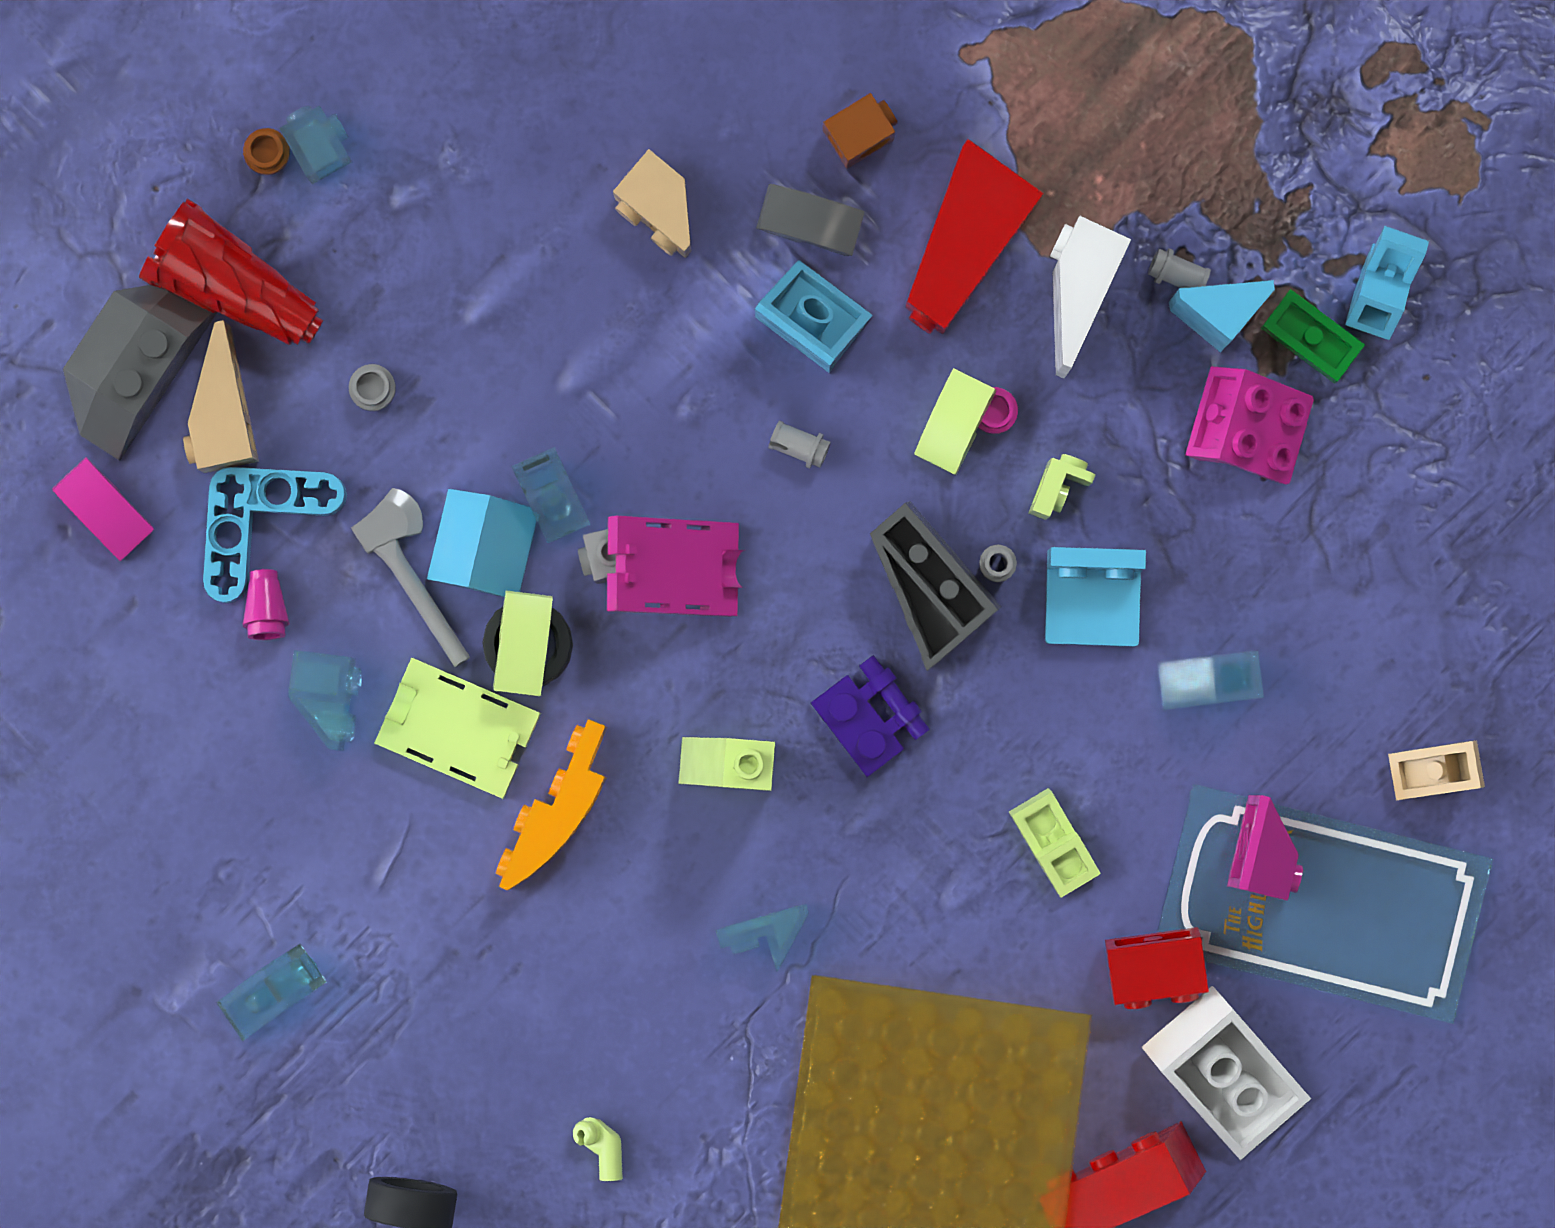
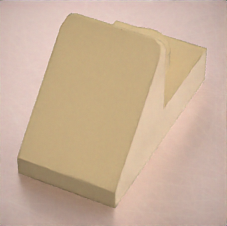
[1388,740,1485,800]

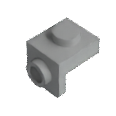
[577,529,616,584]

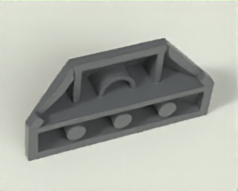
[63,285,217,460]

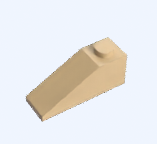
[183,320,259,473]

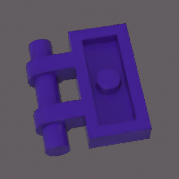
[810,655,930,777]

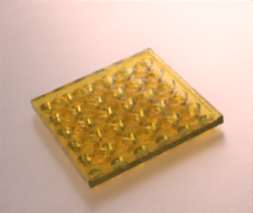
[778,975,1092,1228]

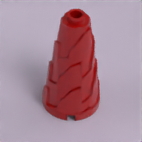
[139,198,324,345]

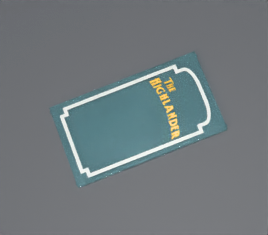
[1157,784,1493,1024]

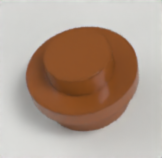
[243,128,290,175]

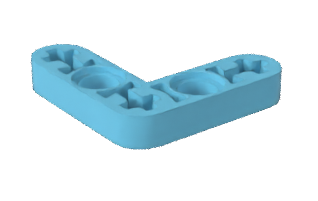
[203,467,347,603]

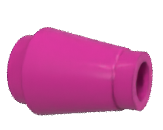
[243,569,290,640]

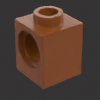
[823,93,898,169]

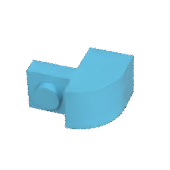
[1345,226,1429,340]

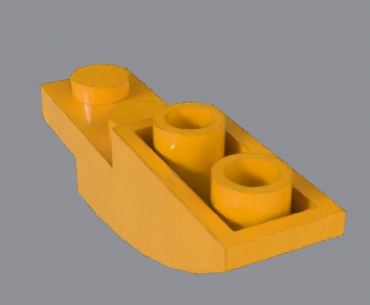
[495,719,607,890]

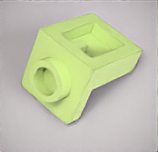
[1029,454,1096,520]

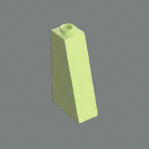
[679,737,775,791]

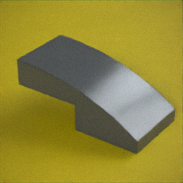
[756,184,865,256]

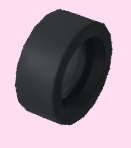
[482,607,573,686]
[364,1177,457,1228]

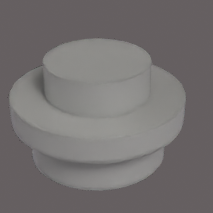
[349,364,396,411]

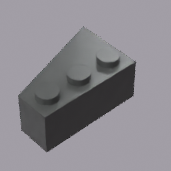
[870,501,1002,671]

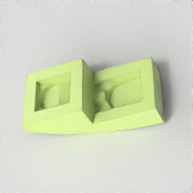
[914,368,997,475]
[493,590,553,696]
[1009,788,1101,898]

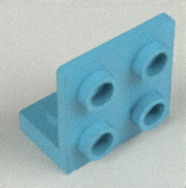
[1045,547,1146,647]

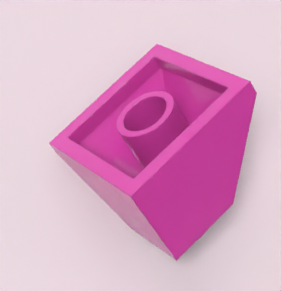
[1227,795,1303,901]

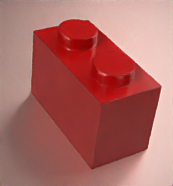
[1105,927,1209,1009]

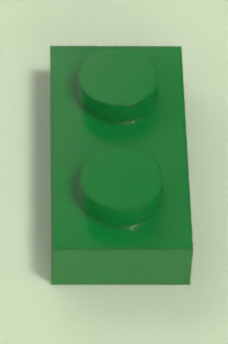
[1261,289,1365,384]

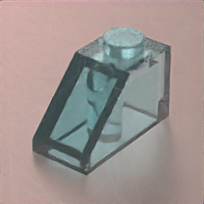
[216,944,326,1041]

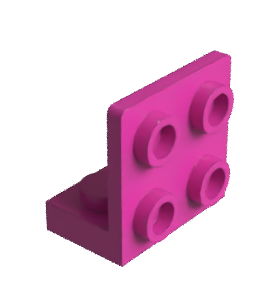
[1185,366,1314,485]

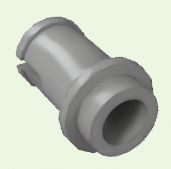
[1148,248,1211,288]
[768,420,831,469]
[979,544,1017,582]

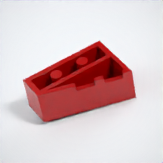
[1039,1121,1206,1228]

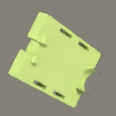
[374,658,541,799]

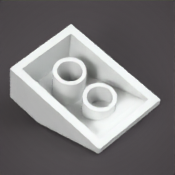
[1050,216,1131,378]
[1142,986,1311,1160]

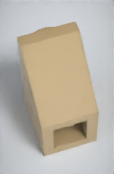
[613,149,691,258]

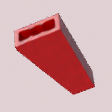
[905,139,1044,335]

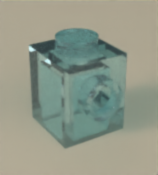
[279,106,352,184]

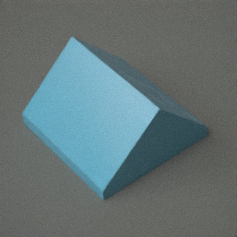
[755,260,873,373]
[1169,280,1275,352]
[427,489,540,597]

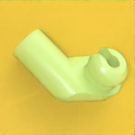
[573,1117,623,1181]

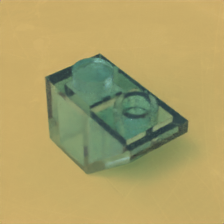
[288,650,362,751]
[1158,650,1264,710]

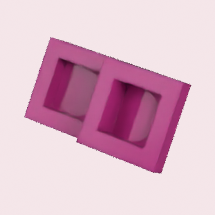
[52,457,154,561]

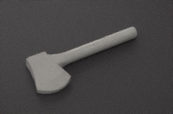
[351,488,470,667]

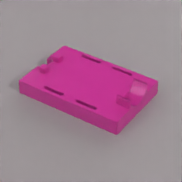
[607,516,745,617]

